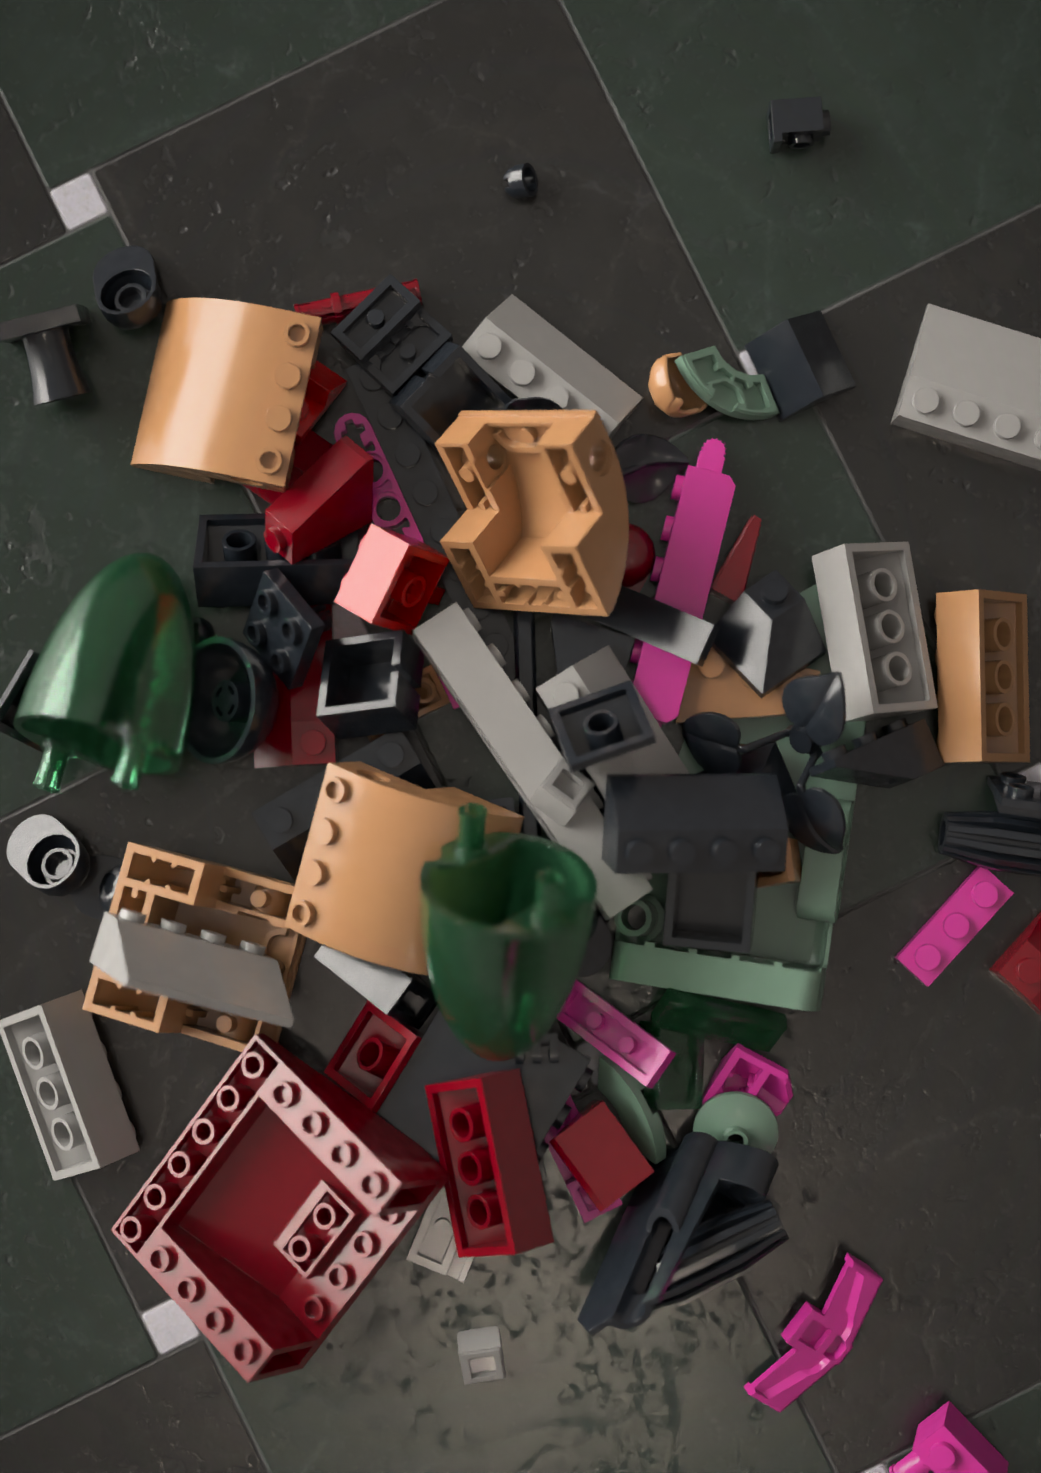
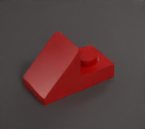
[295,360,347,445]

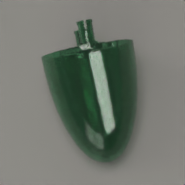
[13,552,196,793]
[419,803,597,1062]

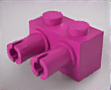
[889,1401,1009,1473]

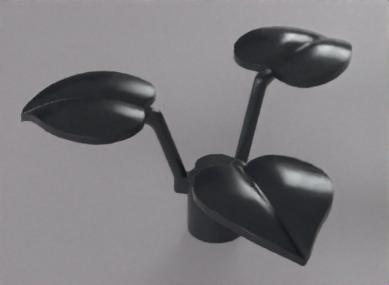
[504,397,690,503]
[682,672,846,854]

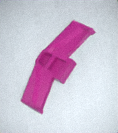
[743,1252,883,1413]

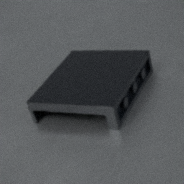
[377,979,594,1165]

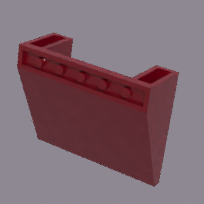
[111,1034,451,1383]

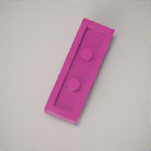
[894,866,1014,987]
[553,979,677,1089]

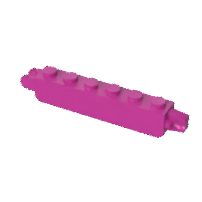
[629,438,736,727]

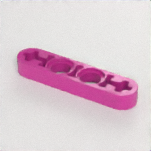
[334,413,424,543]

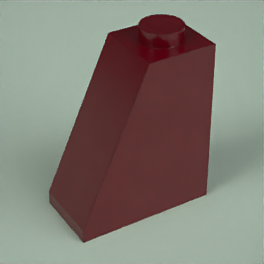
[264,435,374,565]

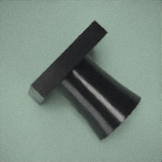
[0,304,92,406]

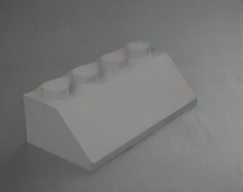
[462,294,643,440]
[812,542,938,722]
[536,645,689,800]
[0,990,140,1181]

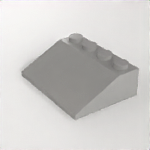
[891,304,1041,471]
[89,908,294,1028]

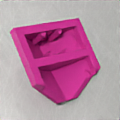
[697,1043,793,1116]

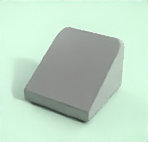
[530,758,595,826]
[457,1326,506,1385]

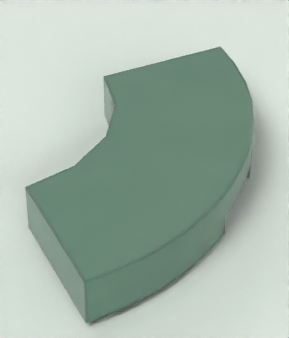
[674,346,779,420]
[597,1054,666,1165]

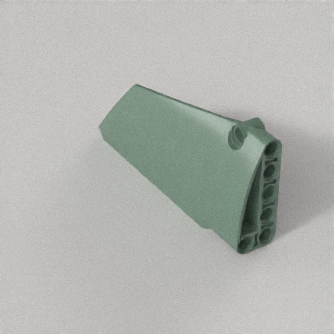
[609,584,867,1012]

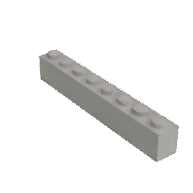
[412,602,653,920]

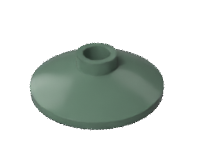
[693,1091,779,1154]

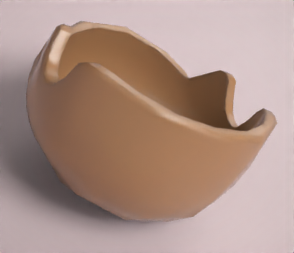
[648,352,708,418]

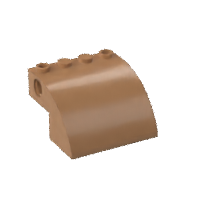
[131,298,323,493]
[435,410,629,616]
[284,761,524,980]
[82,842,307,1052]

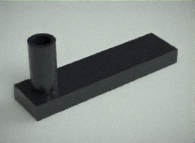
[583,585,720,667]

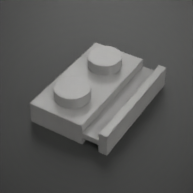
[406,1186,474,1283]

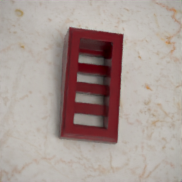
[709,515,761,606]

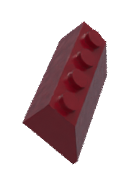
[425,1068,554,1258]

